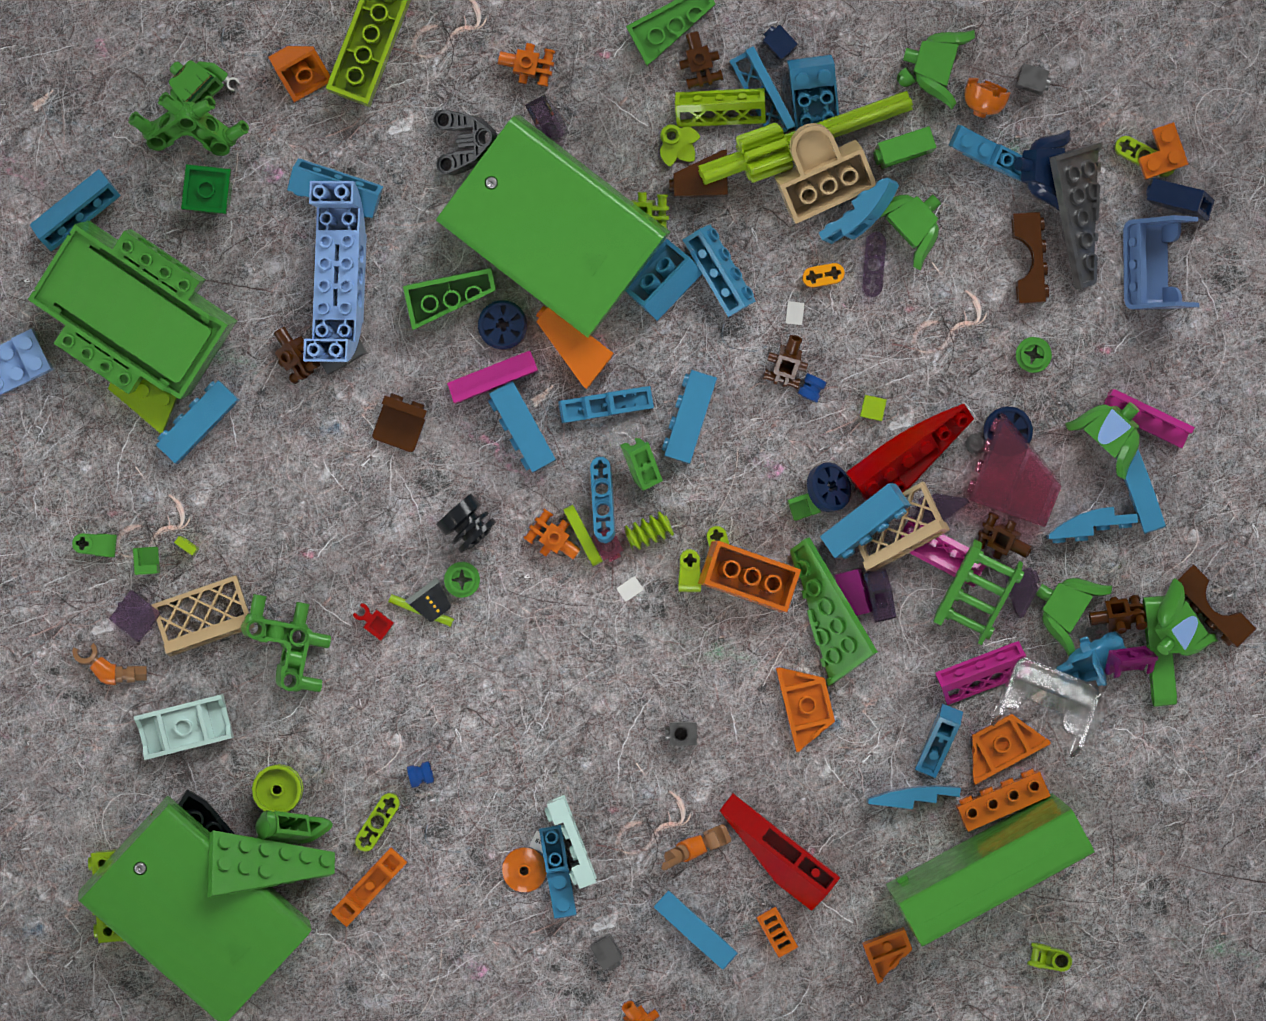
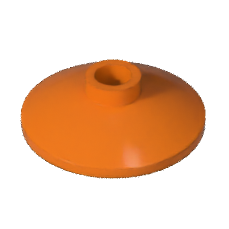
[502,847,547,892]

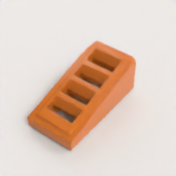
[756,906,798,958]

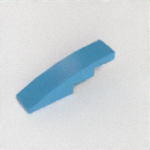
[558,386,654,423]
[1124,449,1166,534]
[867,785,961,809]
[654,890,738,970]

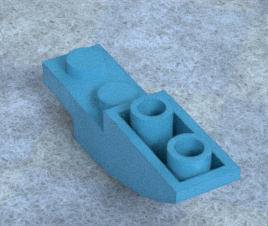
[948,125,1022,182]
[819,178,899,244]
[1046,507,1138,543]
[539,825,577,919]

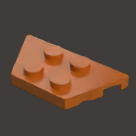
[776,667,835,752]
[972,714,1051,785]

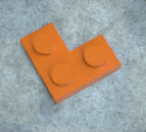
[1138,122,1189,180]

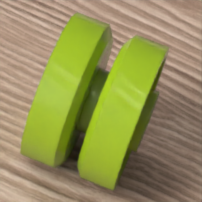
[252,764,304,812]

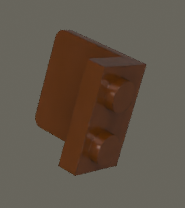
[372,393,428,452]

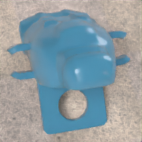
[1056,632,1126,686]

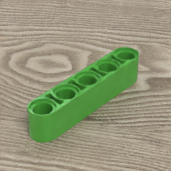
[1142,595,1177,707]

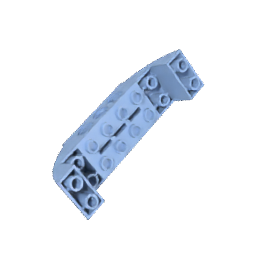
[303,181,367,362]

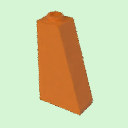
[536,306,614,390]

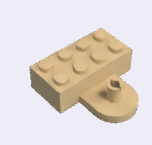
[774,123,876,224]

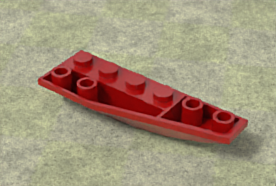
[846,403,974,501]
[719,793,840,911]

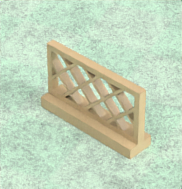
[858,481,950,572]
[152,575,255,657]

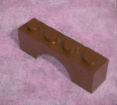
[1011,212,1049,305]
[1175,564,1257,648]

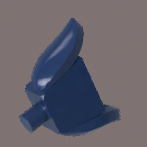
[1014,130,1071,212]

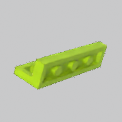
[675,88,766,127]

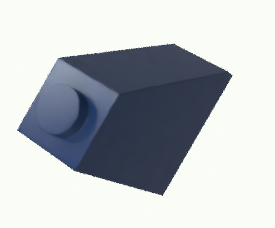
[1146,178,1215,221]

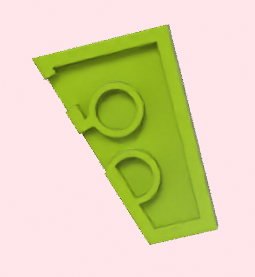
[108,379,177,434]

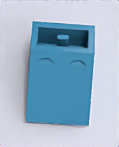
[787,55,839,130]

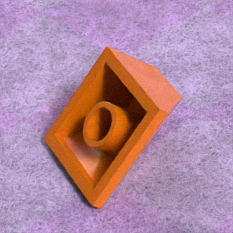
[268,46,330,102]

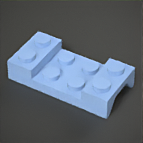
[0,328,54,396]

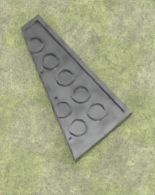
[1049,142,1102,289]

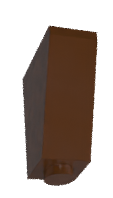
[669,150,728,198]

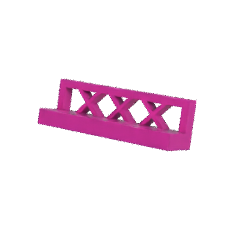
[447,350,538,404]
[1103,389,1195,448]
[900,517,986,587]
[935,641,1031,705]

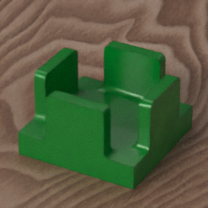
[181,164,232,215]

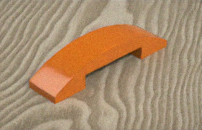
[331,847,407,927]

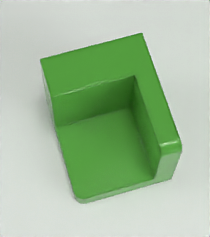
[787,493,821,521]
[133,547,160,575]

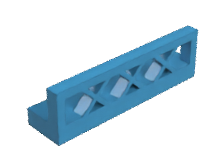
[729,46,795,133]

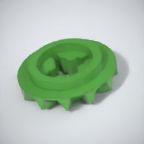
[1016,337,1052,373]
[444,562,480,598]

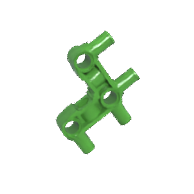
[128,92,249,156]
[241,594,331,692]

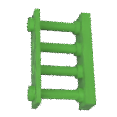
[933,539,1024,645]

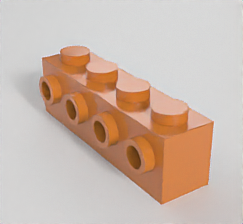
[955,768,1051,832]

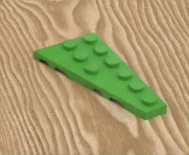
[790,537,878,686]
[208,830,335,898]

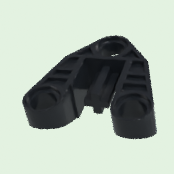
[433,109,497,175]

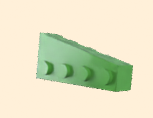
[403,267,496,330]

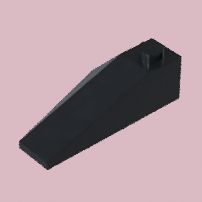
[176,789,235,834]

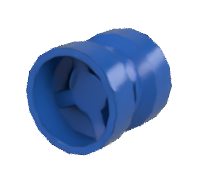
[797,373,827,403]
[407,761,434,788]

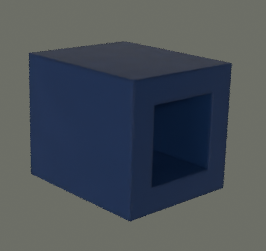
[763,25,798,62]

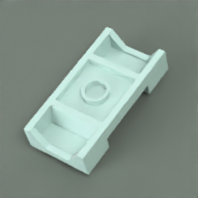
[134,694,234,760]
[544,795,597,889]

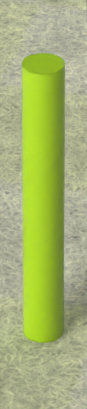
[388,594,454,627]

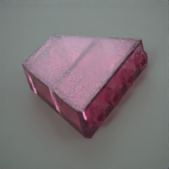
[967,413,1062,527]

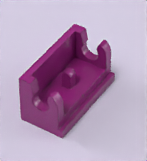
[835,568,872,616]
[1104,646,1158,678]

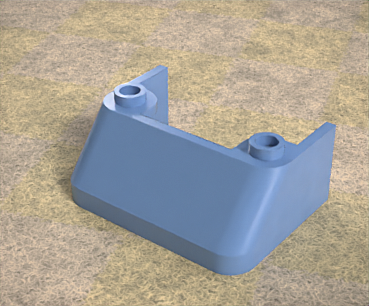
[1123,215,1199,310]

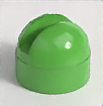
[897,67,916,87]

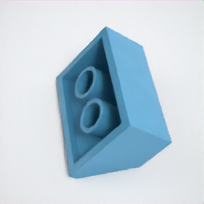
[626,239,702,321]

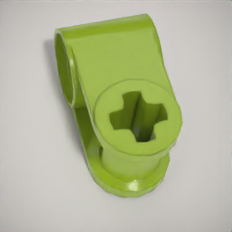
[678,549,701,592]
[1027,942,1072,972]

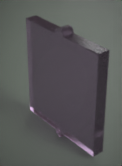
[109,590,161,643]

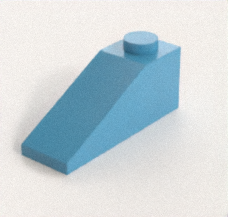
[915,704,963,778]

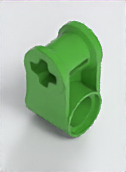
[72,533,117,558]

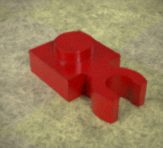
[353,603,395,641]

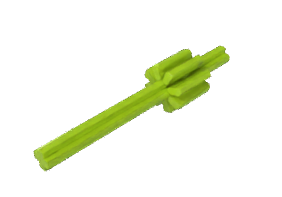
[698,91,913,185]

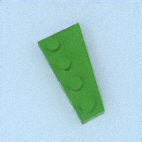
[626,0,716,66]

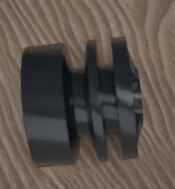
[436,494,496,553]

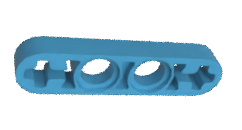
[590,457,616,543]

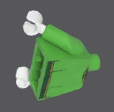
[169,60,240,103]

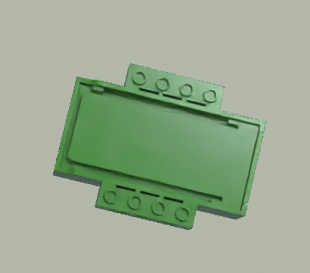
[28,221,238,400]

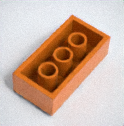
[698,540,801,612]

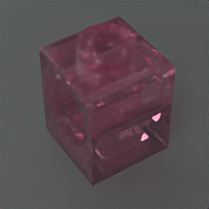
[592,529,624,562]

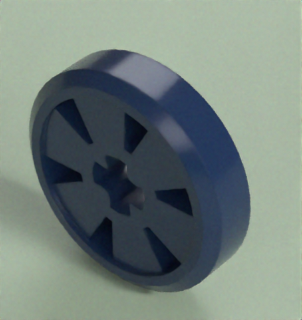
[478,300,527,350]
[983,406,1033,456]
[807,462,851,512]

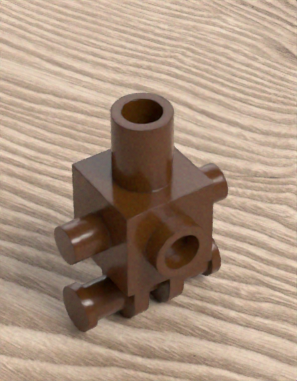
[679,31,724,90]
[273,326,320,384]
[763,335,808,389]
[977,512,1032,560]
[1089,595,1147,634]

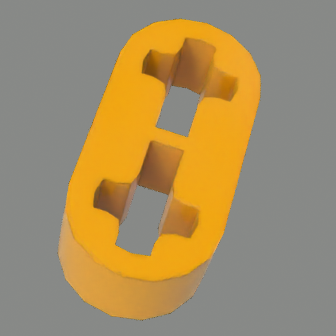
[802,263,845,288]

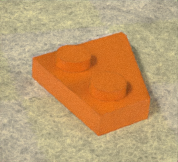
[862,927,913,984]

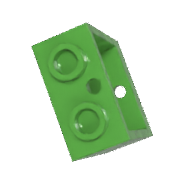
[873,126,937,169]

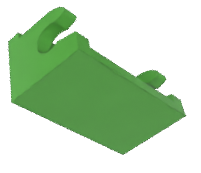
[620,438,663,491]

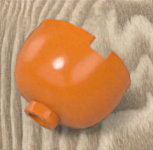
[964,78,1011,118]

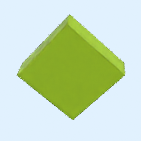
[860,395,887,422]
[174,536,199,556]

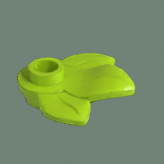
[660,125,700,167]

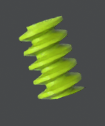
[624,511,675,553]

